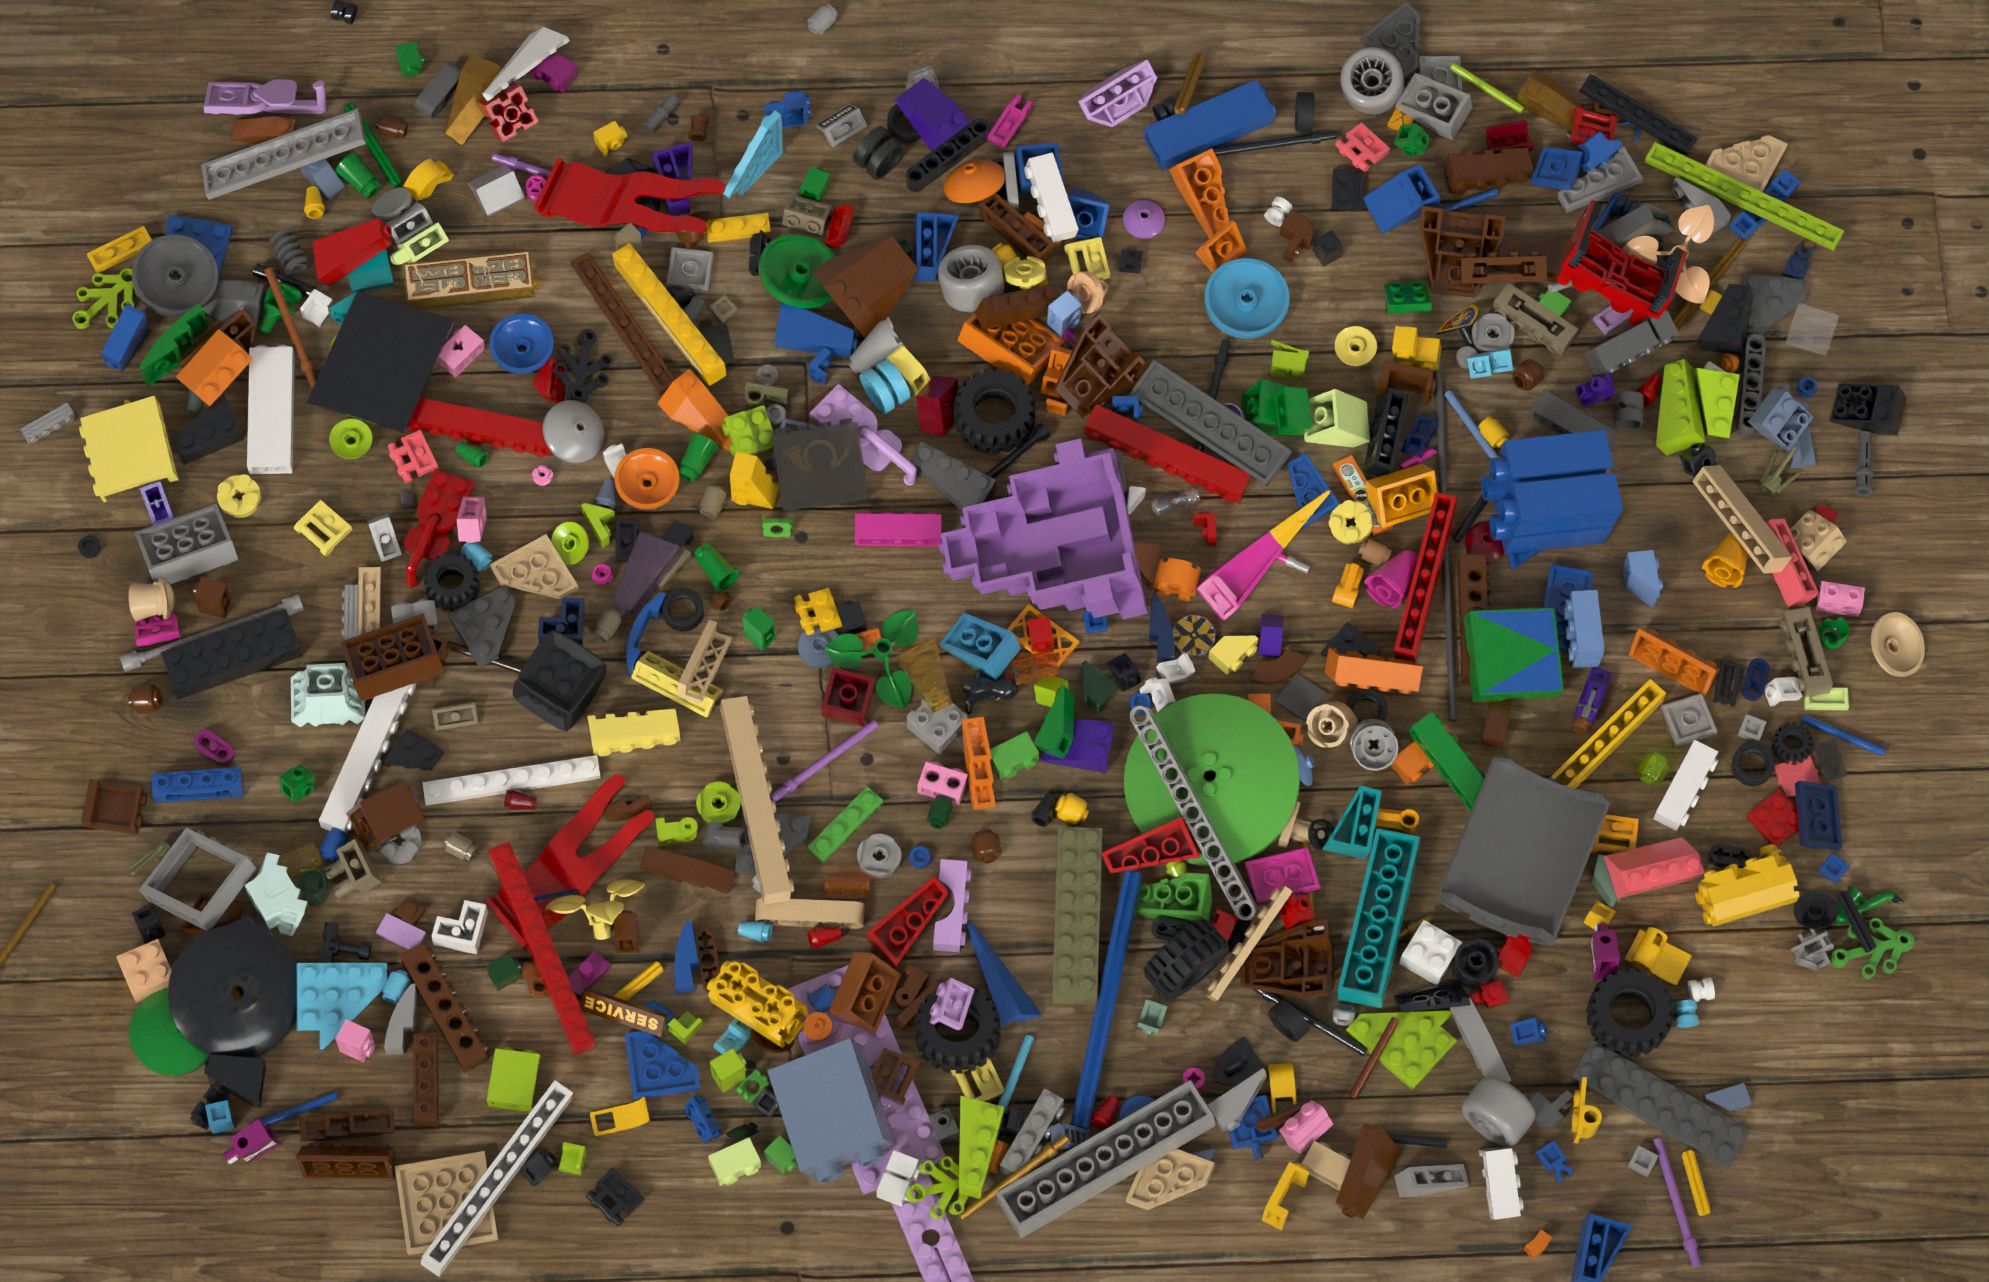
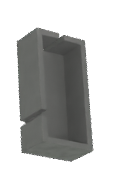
[1582,310,1679,376]

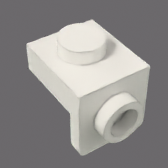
[1156,653,1195,685]

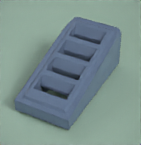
[1051,1123,1091,1151]

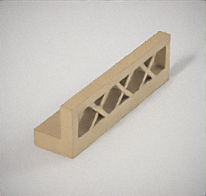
[677,620,732,704]

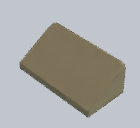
[614,223,642,252]
[432,700,479,731]

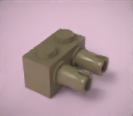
[323,839,382,899]

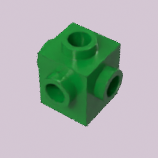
[1394,123,1431,157]
[279,764,315,804]

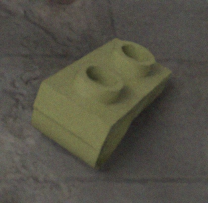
[745,382,789,410]

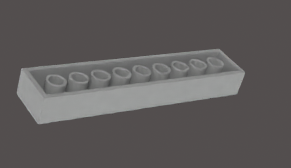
[996,1080,1215,1239]

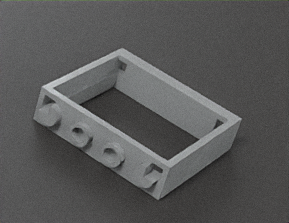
[139,827,257,931]

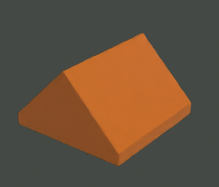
[1195,220,1248,273]

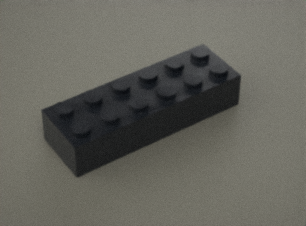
[161,609,303,700]

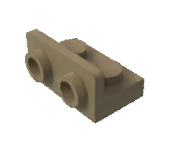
[782,194,832,236]

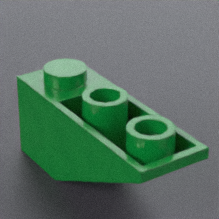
[1034,686,1074,759]

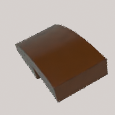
[604,795,652,822]

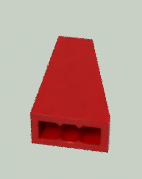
[313,218,392,286]

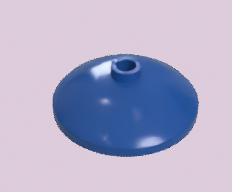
[489,313,554,374]

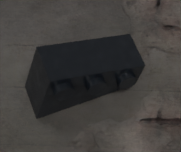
[173,394,244,465]

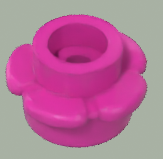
[591,564,613,585]

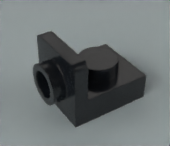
[1107,653,1141,692]
[132,904,166,944]
[520,1151,559,1186]

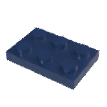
[1795,781,1842,851]

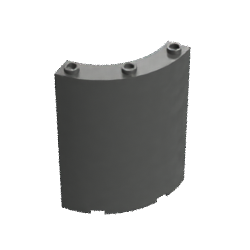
[1435,756,1611,946]

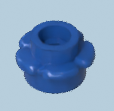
[1796,377,1817,398]

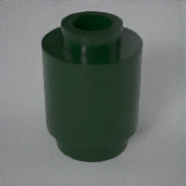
[927,795,953,829]

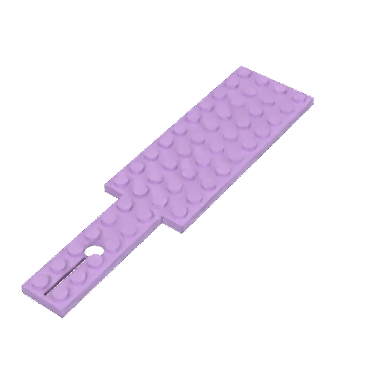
[787,965,974,1282]

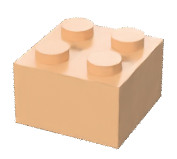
[116,939,171,1003]

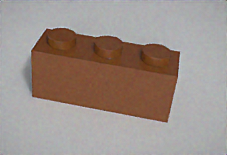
[829,952,901,1034]

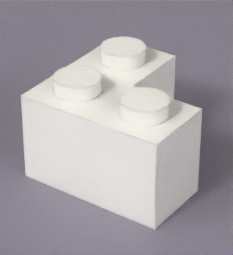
[432,900,488,954]

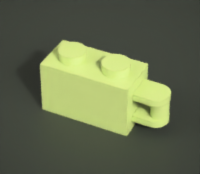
[390,222,449,265]

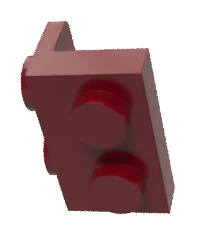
[1486,120,1533,153]

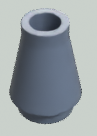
[594,480,616,510]

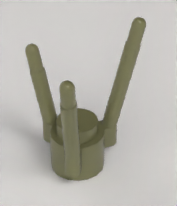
[1759,446,1800,496]
[130,840,171,875]

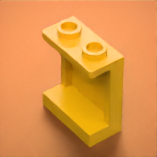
[1262,1162,1309,1230]

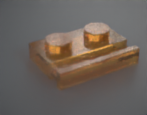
[1011,649,1059,685]

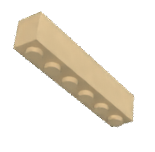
[1692,465,1792,574]

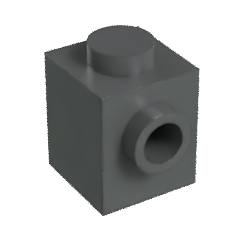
[928,1107,960,1145]

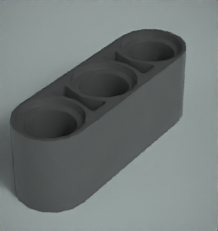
[414,61,461,119]

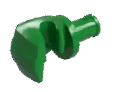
[257,282,302,335]

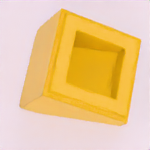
[1584,900,1616,930]

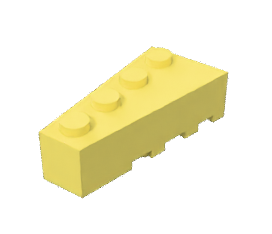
[587,709,681,756]

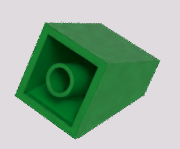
[1241,379,1296,437]

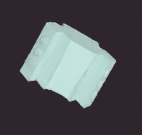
[291,663,365,727]
[244,853,307,936]

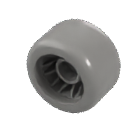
[1340,47,1404,114]
[938,245,1005,312]
[1462,1076,1536,1147]

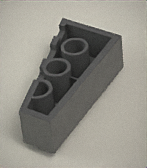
[910,442,997,513]

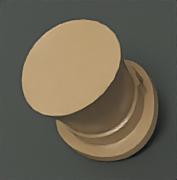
[129,577,175,621]

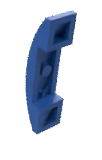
[1729,169,1801,240]
[626,592,666,676]

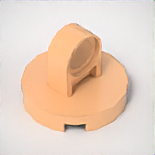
[1067,271,1109,314]

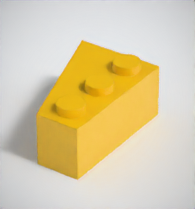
[730,452,779,509]

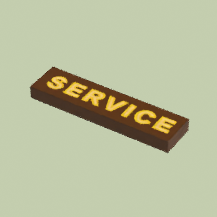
[581,987,668,1037]

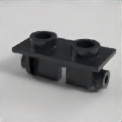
[749,230,771,276]
[190,1082,232,1130]

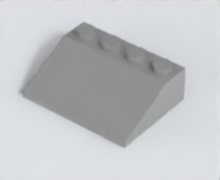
[134,503,238,584]

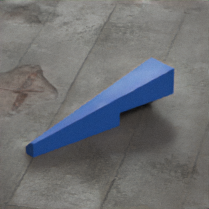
[966,924,1041,1026]

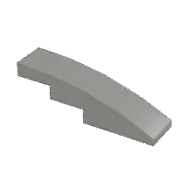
[1449,999,1511,1082]

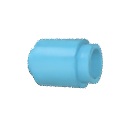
[460,542,493,571]
[382,970,411,1005]

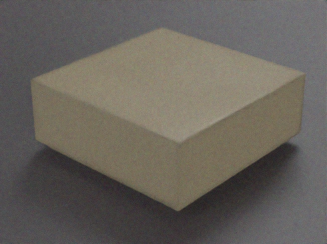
[709,294,739,324]

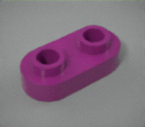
[194,730,234,766]

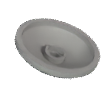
[543,400,604,463]

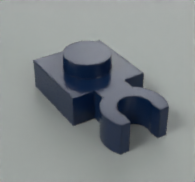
[1782,243,1812,279]

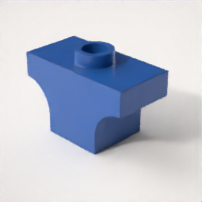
[1578,131,1623,172]

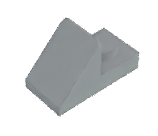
[367,514,402,562]

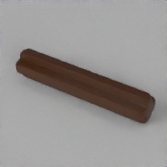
[1256,1099,1311,1132]

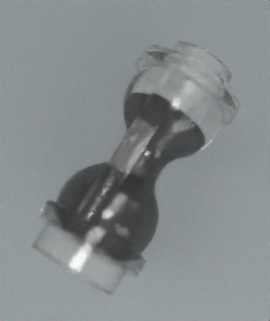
[1150,485,1200,517]

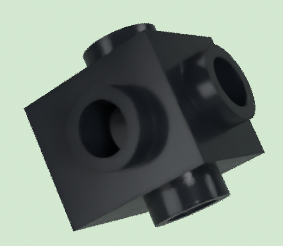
[1679,443,1717,477]

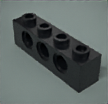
[1363,387,1408,477]

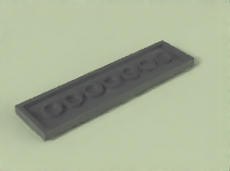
[1129,360,1292,487]
[1570,1040,1750,1170]

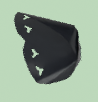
[605,158,660,212]

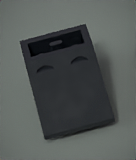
[1830,383,1907,435]

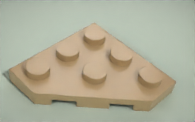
[1705,135,1788,192]
[489,534,579,599]
[1126,1149,1215,1210]

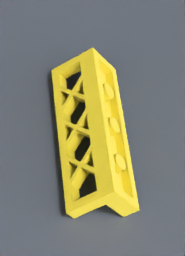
[631,651,724,718]

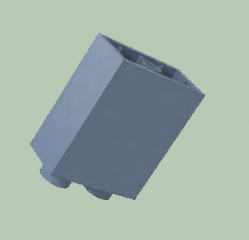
[767,1038,895,1184]

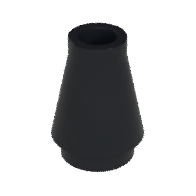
[1032,793,1057,827]

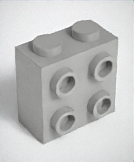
[907,690,969,755]

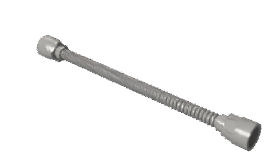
[119,594,304,672]

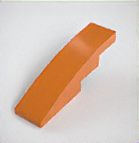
[962,717,996,811]

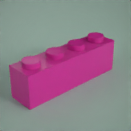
[855,511,942,547]

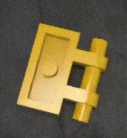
[794,588,842,635]

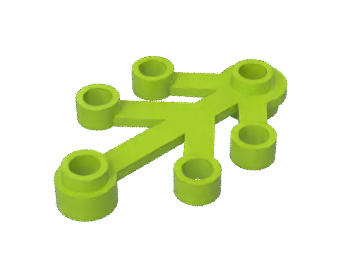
[72,268,135,329]
[905,1156,969,1219]

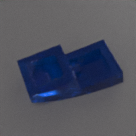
[1401,415,1439,458]

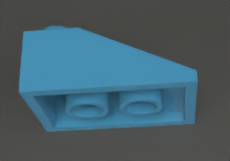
[939,613,1021,680]

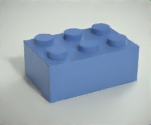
[1563,590,1604,668]

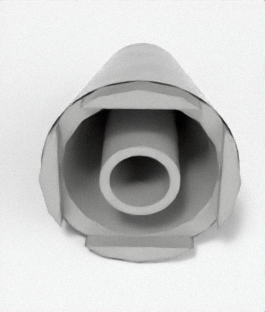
[848,319,907,374]

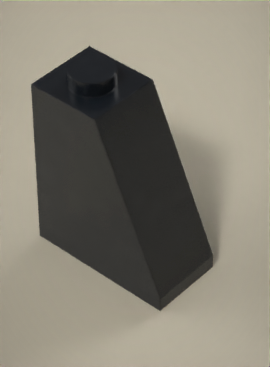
[204,1054,266,1108]

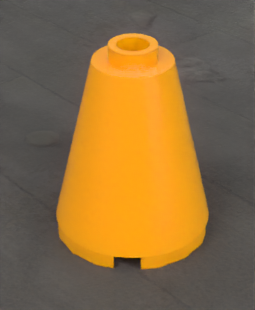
[1702,531,1748,588]

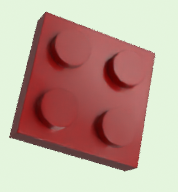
[1746,789,1799,847]

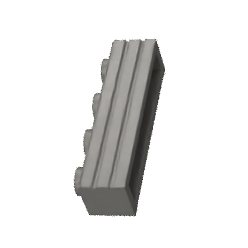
[20,403,75,444]
[341,585,358,640]

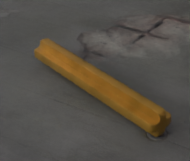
[1174,52,1206,115]

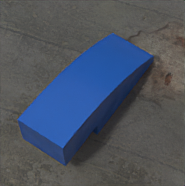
[674,920,699,994]

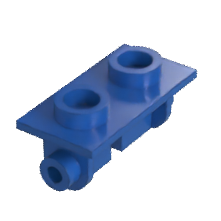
[685,1095,722,1145]

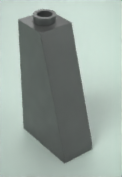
[1597,203,1675,248]

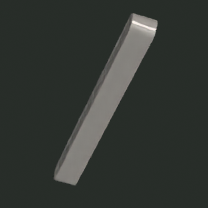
[1130,706,1258,920]

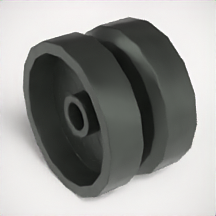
[853,126,905,180]

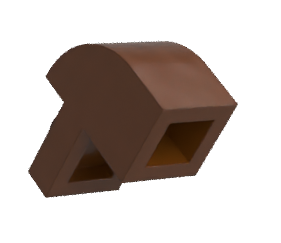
[1279,209,1313,263]

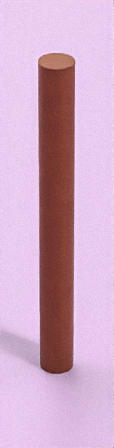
[1349,1017,1400,1099]

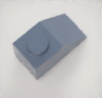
[300,159,345,201]

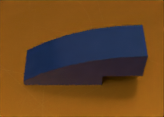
[1149,594,1175,663]

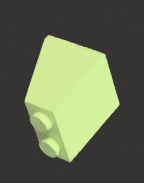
[1304,389,1370,448]

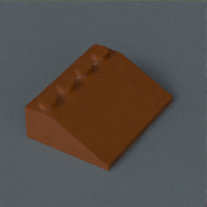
[341,613,444,702]
[296,1143,395,1179]

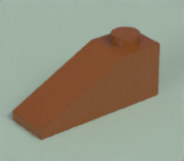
[231,116,298,144]

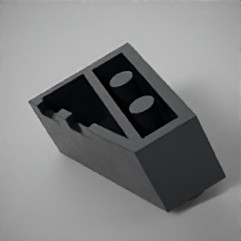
[1697,284,1754,354]

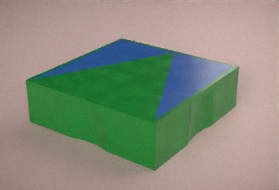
[1463,608,1564,702]

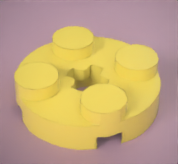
[1004,256,1046,290]
[217,474,261,518]
[1329,500,1373,544]

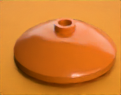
[943,160,1005,203]
[615,448,679,510]

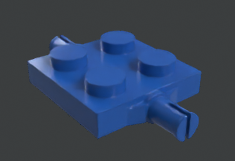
[1228,1095,1277,1160]

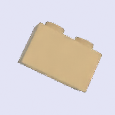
[1301,1141,1351,1191]

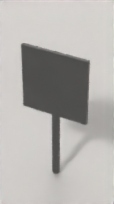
[1275,673,1327,721]

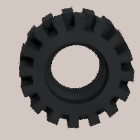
[1772,722,1813,765]

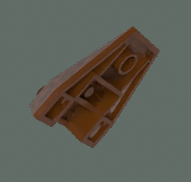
[1419,206,1506,298]
[812,236,919,338]
[1054,312,1149,418]
[1240,919,1334,998]

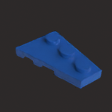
[1287,453,1340,528]

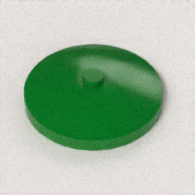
[758,234,836,309]
[129,989,210,1076]

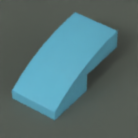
[1467,348,1514,379]
[713,1018,752,1054]

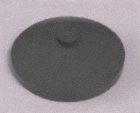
[132,235,218,317]

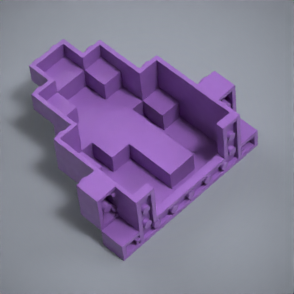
[939,438,1148,619]

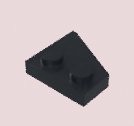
[615,519,658,564]

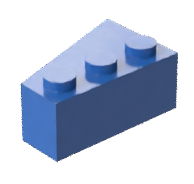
[913,212,959,282]
[1571,1214,1633,1282]

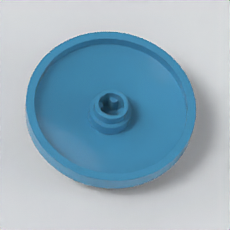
[1204,258,1290,339]

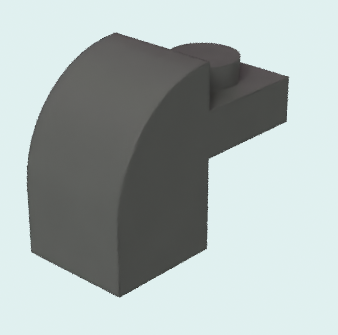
[1529,1090,1573,1129]

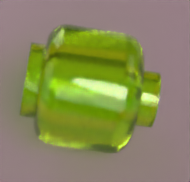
[1637,752,1670,786]

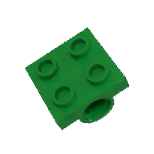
[1384,281,1432,314]

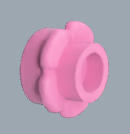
[532,465,553,486]

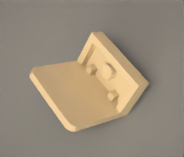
[1790,510,1847,572]

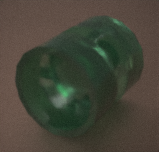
[297,869,329,906]

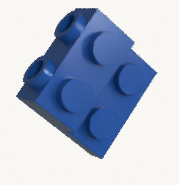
[764,90,811,128]

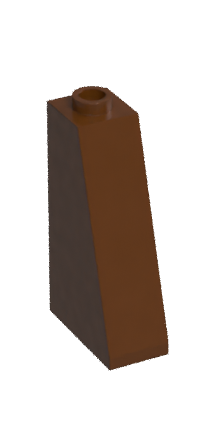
[1495,239,1571,283]
[1336,1123,1401,1219]

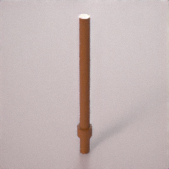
[264,267,317,388]

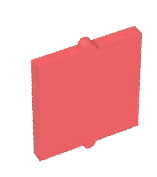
[1774,755,1821,798]

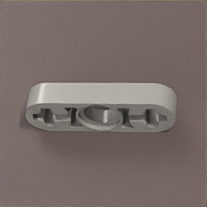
[1003,152,1019,209]

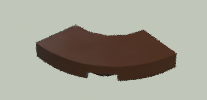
[1251,649,1307,685]

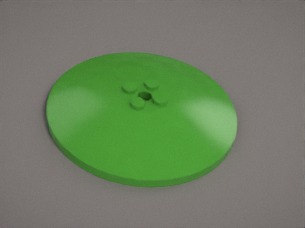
[1124,693,1300,867]

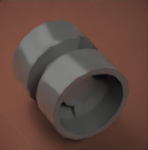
[1615,391,1644,430]

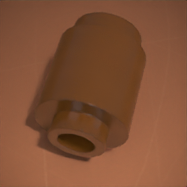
[376,113,408,139]

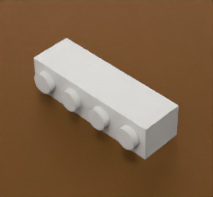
[1024,153,1079,242]
[1653,740,1719,831]

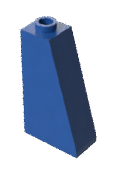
[775,302,858,358]

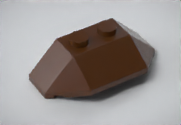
[179,308,257,368]

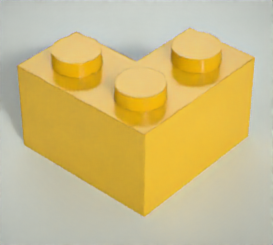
[1392,326,1441,371]

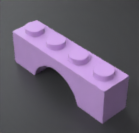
[933,859,971,952]

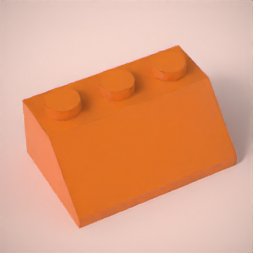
[175,329,253,406]

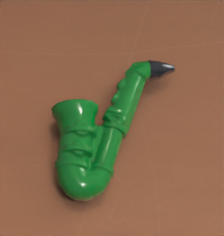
[1835,885,1904,924]

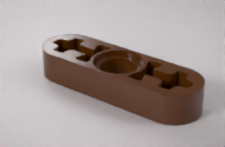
[695,928,720,992]
[894,978,944,1031]

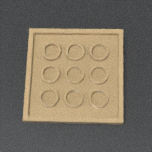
[395,1151,498,1255]

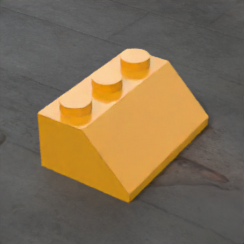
[1365,464,1438,528]

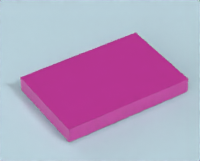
[1244,847,1321,905]

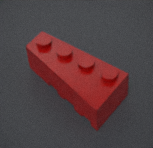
[865,876,949,969]

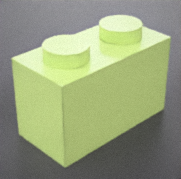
[708,1137,761,1186]

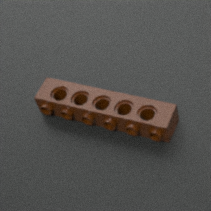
[1457,554,1491,684]
[399,943,489,1073]

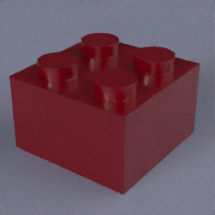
[821,668,875,727]

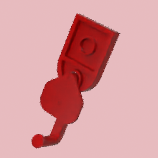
[404,469,475,588]

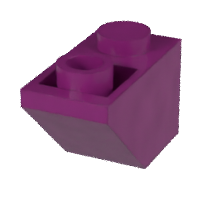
[529,55,578,93]

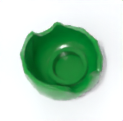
[1816,617,1850,650]

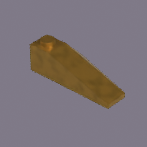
[1517,70,1600,132]

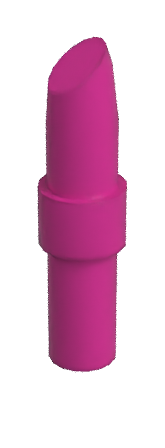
[1399,448,1437,470]

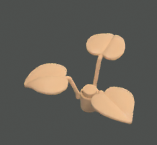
[1622,205,1714,303]

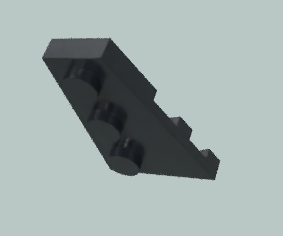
[1394,980,1471,1012]

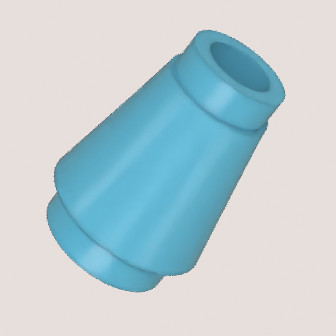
[738,921,773,943]

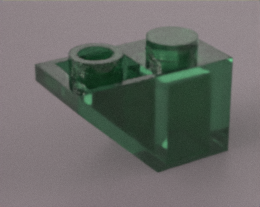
[1082,660,1118,713]

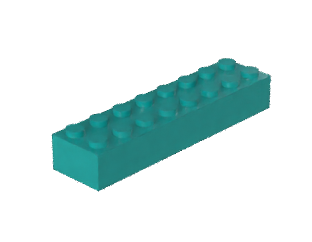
[1338,829,1421,1008]

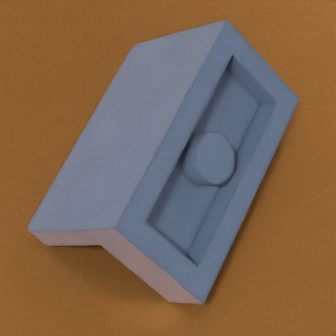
[1787,426,1816,468]

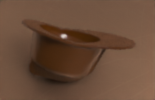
[675,211,712,248]

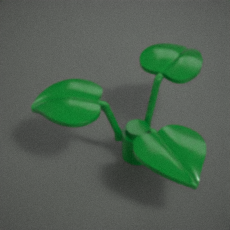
[825,610,918,708]

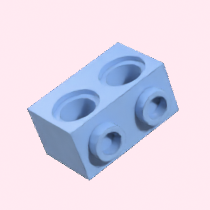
[1047,291,1082,338]

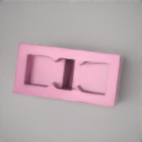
[457,497,487,543]
[1815,581,1865,617]
[917,762,968,805]
[335,1019,375,1062]

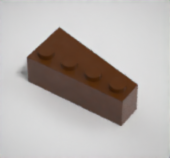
[1444,148,1533,194]

